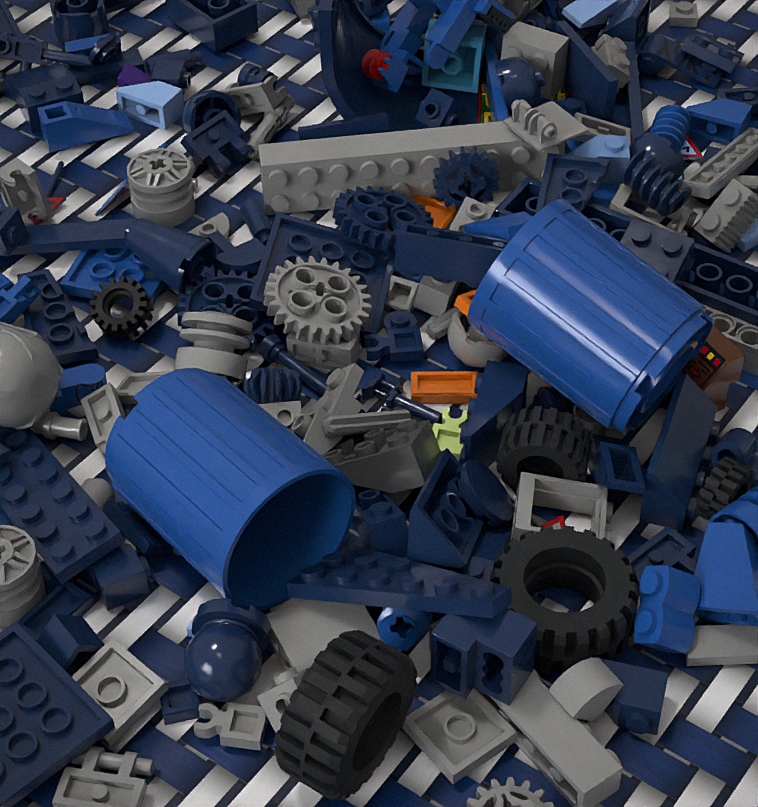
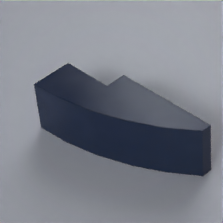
[588,434,645,494]

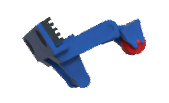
[361,0,515,93]

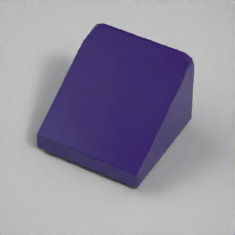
[118,63,151,87]

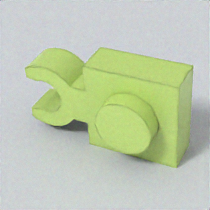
[432,407,468,461]

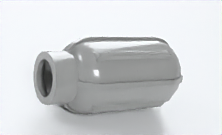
[0,322,63,429]

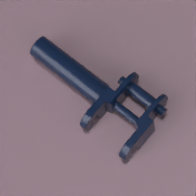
[356,374,442,424]

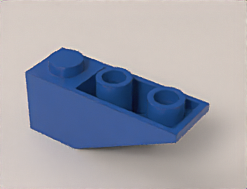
[37,101,134,152]

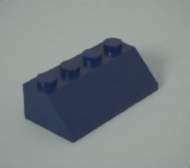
[639,372,721,532]

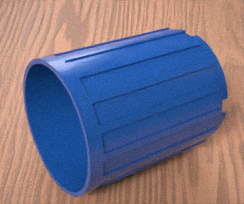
[468,199,715,435]
[105,368,356,611]

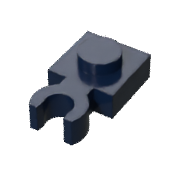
[364,327,424,362]

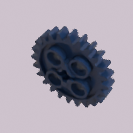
[332,186,434,251]
[177,269,281,356]

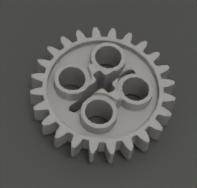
[263,256,372,346]

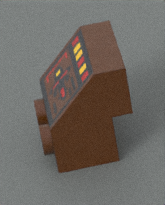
[666,326,745,412]

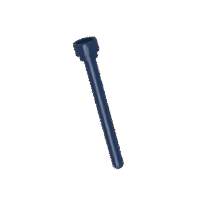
[258,334,367,413]

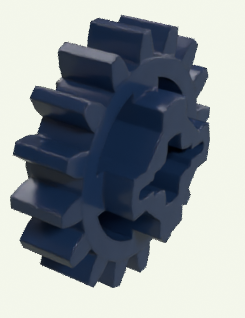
[433,146,500,212]

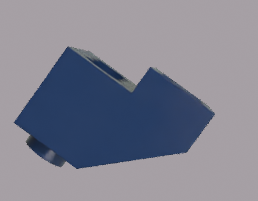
[431,608,537,706]

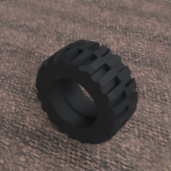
[490,525,639,675]
[274,630,418,800]

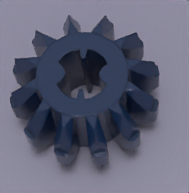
[244,367,302,404]

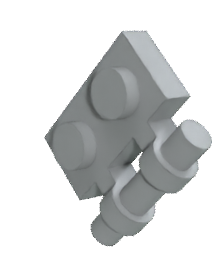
[52,746,155,807]

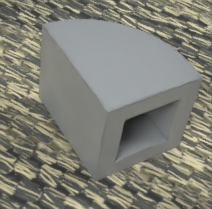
[548,657,624,722]

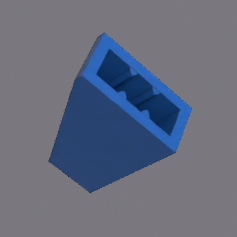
[694,519,758,627]

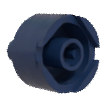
[50,0,108,45]

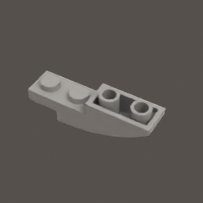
[291,363,364,456]

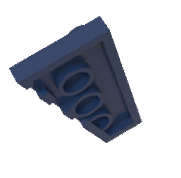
[17,269,99,365]

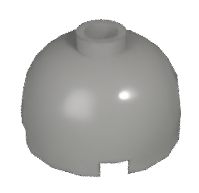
[447,310,508,367]

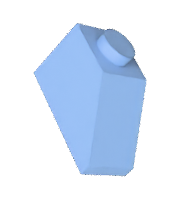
[116,81,184,130]

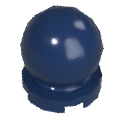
[184,598,271,702]

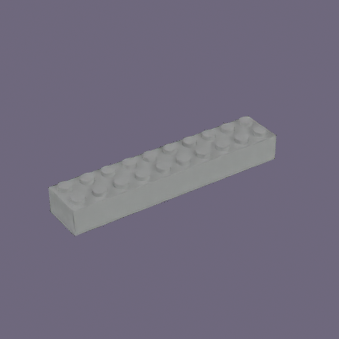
[258,121,565,215]

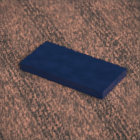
[555,20,619,123]

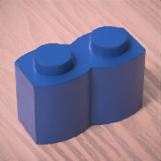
[633,565,700,654]

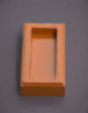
[411,371,478,404]

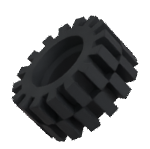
[89,276,154,340]
[695,457,755,521]

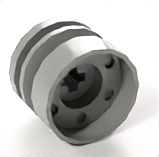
[127,148,195,227]
[173,311,253,383]
[0,525,47,627]

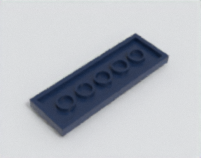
[0,427,126,584]

